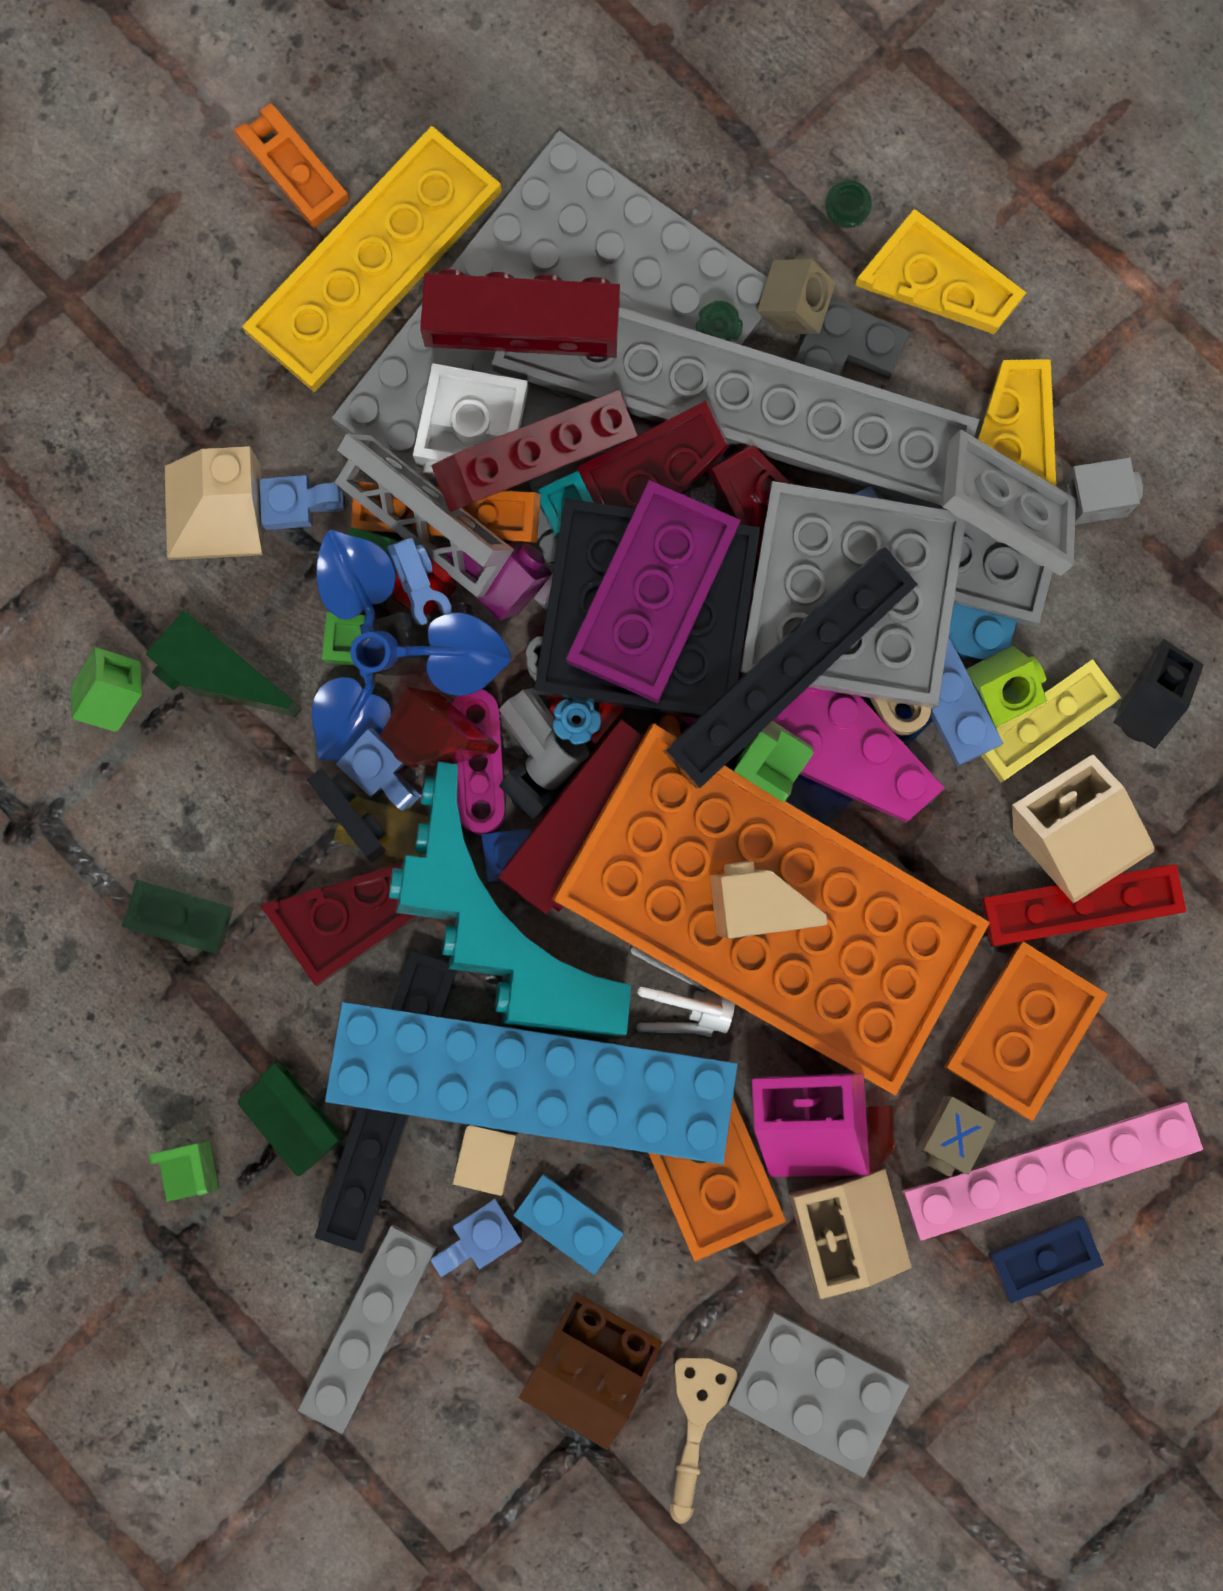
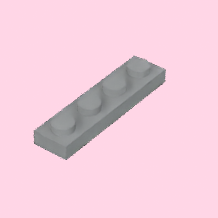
[298,1225,437,1434]

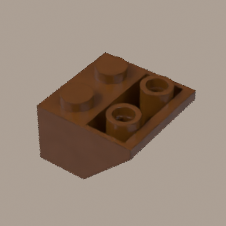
[519,1292,662,1450]

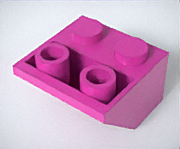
[752,1073,870,1177]

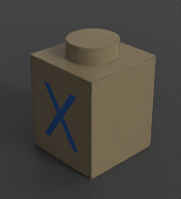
[916,1095,996,1177]

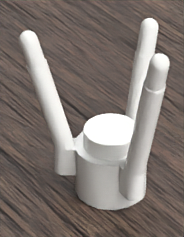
[631,946,735,1037]

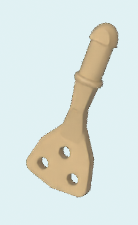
[670,1358,738,1524]

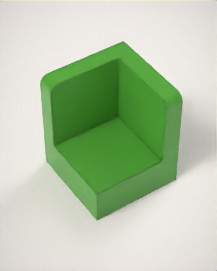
[71,647,142,732]
[734,721,814,802]
[149,1141,219,1202]

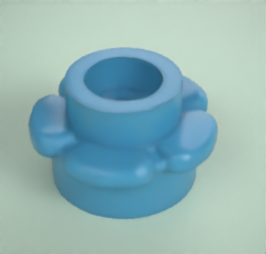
[553,699,601,745]

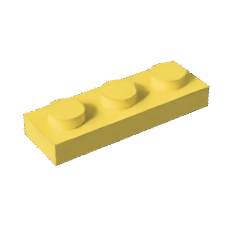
[981,659,1121,783]

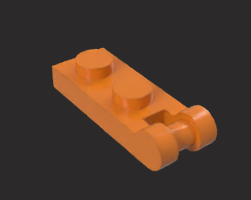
[233,103,350,229]

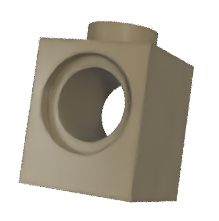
[757,255,836,334]

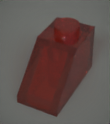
[380,687,500,768]

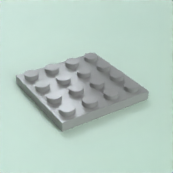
[739,481,966,709]

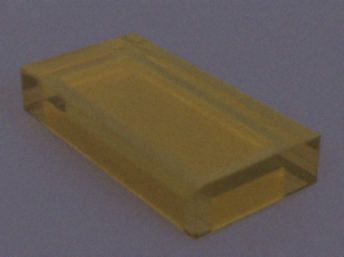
[333,797,428,861]

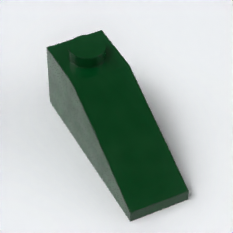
[145,610,302,717]

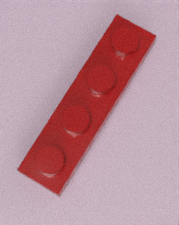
[980,864,1187,947]

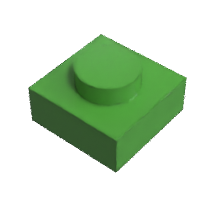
[322,612,377,665]

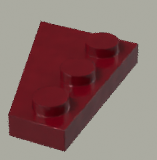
[260,863,418,986]

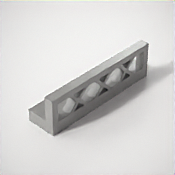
[334,434,514,598]

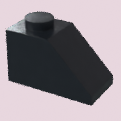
[1113,639,1204,749]

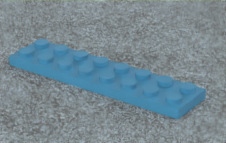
[325,1002,738,1164]

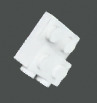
[413,363,528,480]

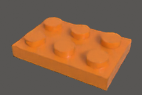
[944,941,1108,1121]
[649,1098,786,1262]

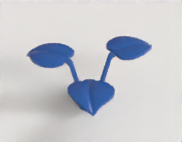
[312,530,511,760]

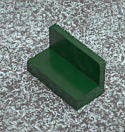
[238,1063,345,1176]

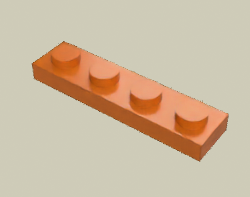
[351,482,541,543]

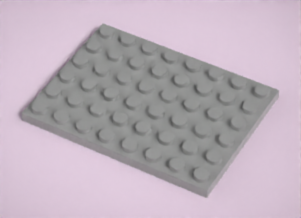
[332,131,767,573]

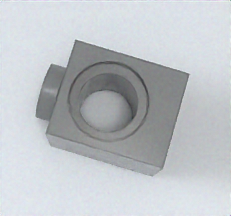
[1063,457,1143,525]

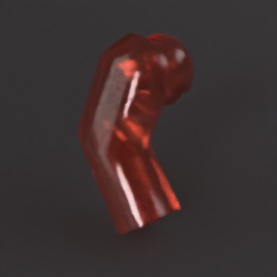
[868,1105,895,1173]

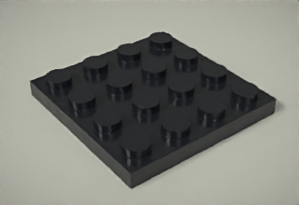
[534,499,760,718]

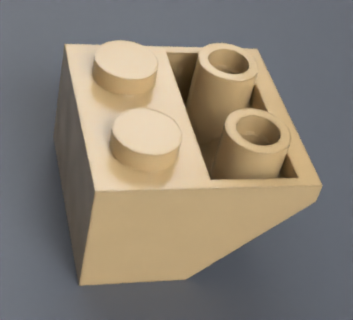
[1012,754,1155,903]
[788,1169,912,1299]

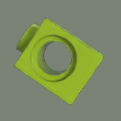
[966,645,1047,728]

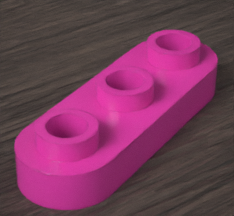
[451,690,506,835]

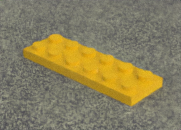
[242,126,502,393]

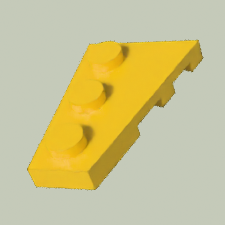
[855,209,1027,335]

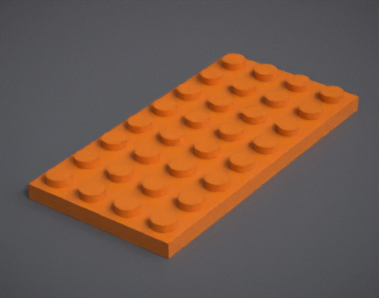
[551,724,990,1096]

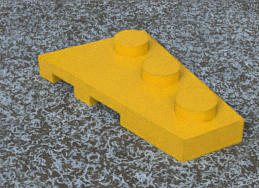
[978,359,1056,486]

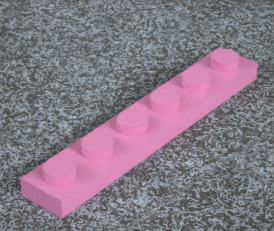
[902,1101,1203,1241]

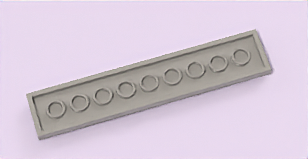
[491,277,979,510]

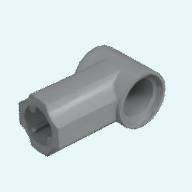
[499,688,589,790]

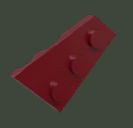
[576,401,730,509]
[707,445,791,570]

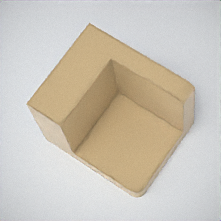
[453,1125,518,1196]

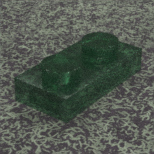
[121,879,234,955]

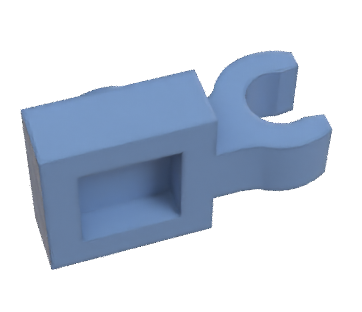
[259,475,345,530]
[387,538,451,625]
[336,728,421,811]
[430,1198,522,1277]

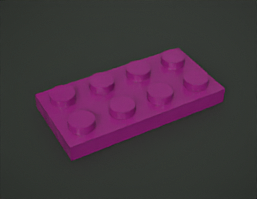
[566,480,741,703]

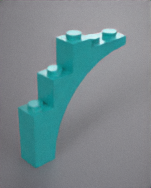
[389,762,632,1040]

